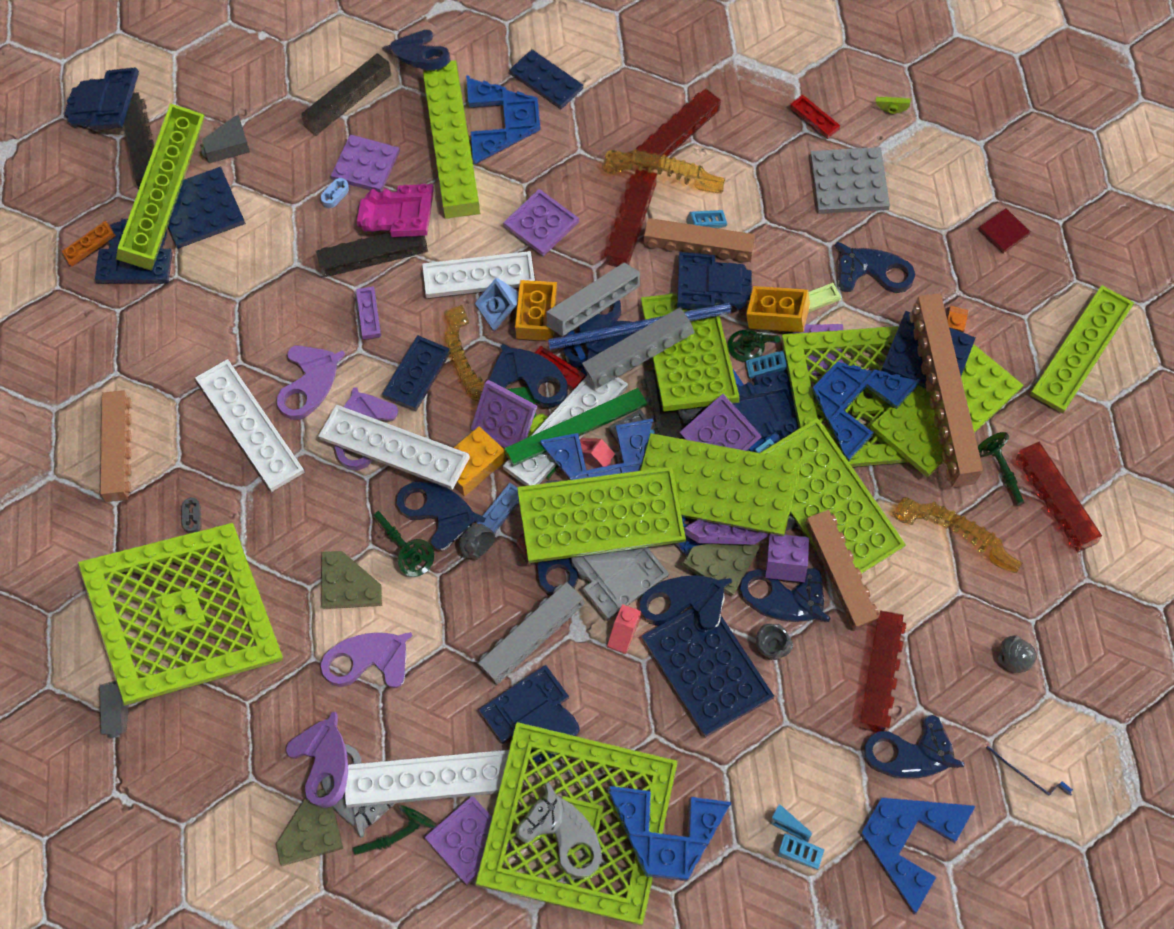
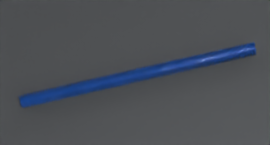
[548,303,731,350]

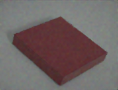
[979,208,1031,254]

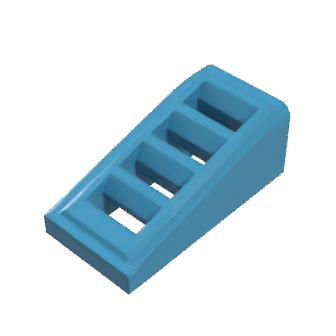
[686,210,728,228]
[745,351,787,379]
[771,804,812,842]
[778,833,825,870]

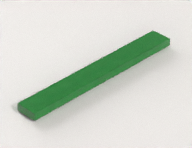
[504,388,647,467]

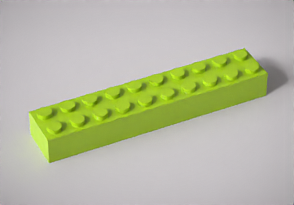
[422,60,480,219]
[116,103,205,270]

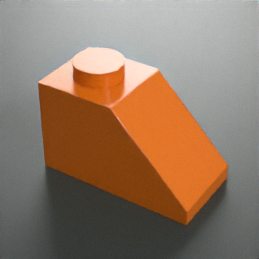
[947,305,968,333]

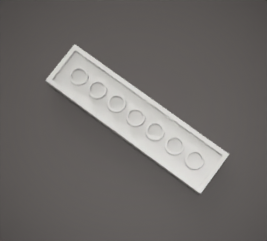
[195,359,305,492]
[503,375,628,486]
[318,405,470,490]
[345,750,509,808]

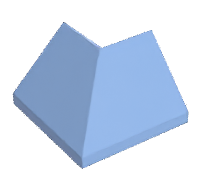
[475,278,519,330]

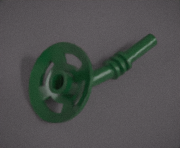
[728,329,780,362]
[978,432,1024,506]
[373,511,435,577]
[353,805,437,855]

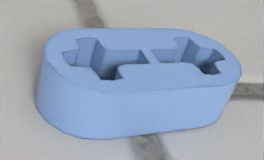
[321,178,349,208]

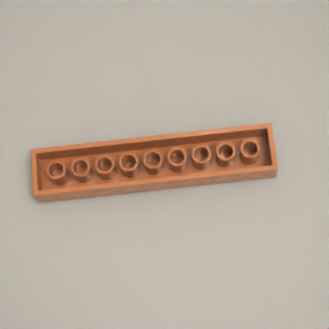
[910,293,983,487]

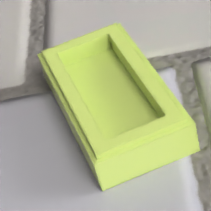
[808,283,841,313]

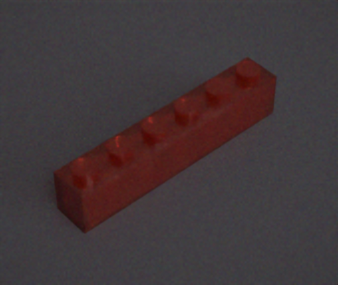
[634,88,721,173]
[604,168,657,267]
[1016,441,1102,553]
[859,610,906,733]

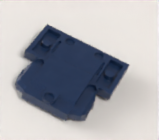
[64,67,139,130]
[95,219,172,283]
[677,252,752,310]
[732,370,799,440]
[479,665,580,765]

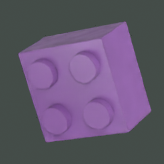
[765,534,809,582]

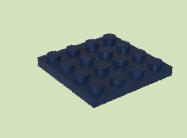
[168,166,245,249]
[881,310,976,388]

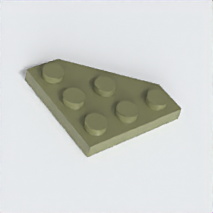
[682,543,760,596]
[322,551,382,609]
[276,789,343,866]

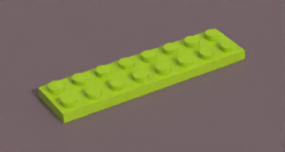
[1030,285,1135,414]

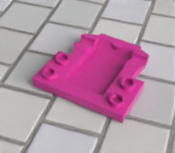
[357,184,434,237]

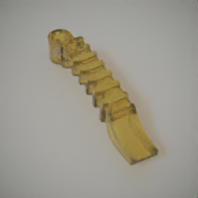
[602,149,725,193]
[444,305,484,402]
[892,497,1023,573]

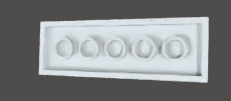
[423,251,535,298]

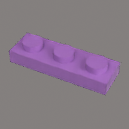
[356,286,381,340]

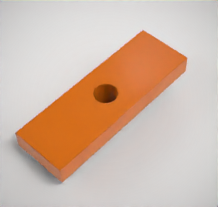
[62,220,116,267]

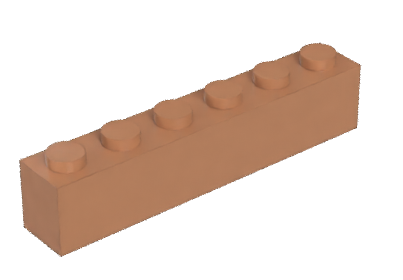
[644,218,755,262]
[101,390,132,502]
[805,510,879,631]

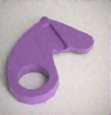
[335,387,398,471]
[321,632,413,688]

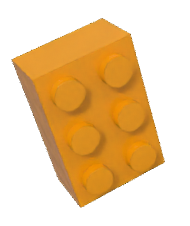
[515,280,557,341]
[746,286,810,332]
[454,426,506,497]

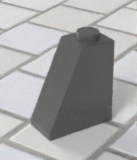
[201,115,250,164]
[100,681,129,738]

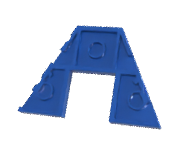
[466,75,541,164]
[812,362,921,462]
[540,418,653,480]
[608,786,731,881]
[861,798,975,915]

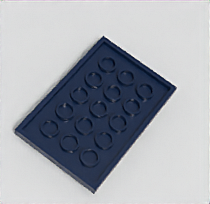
[641,608,774,738]

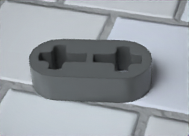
[182,497,202,534]

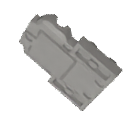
[571,547,669,621]

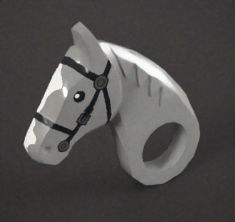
[322,744,395,838]
[516,782,602,879]

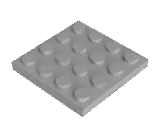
[810,147,890,214]

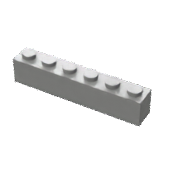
[547,263,640,336]
[582,308,695,388]
[478,582,584,685]

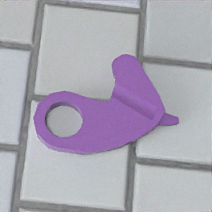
[277,346,345,420]
[286,712,348,808]

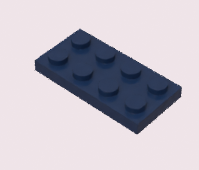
[509,49,584,110]
[382,335,451,411]

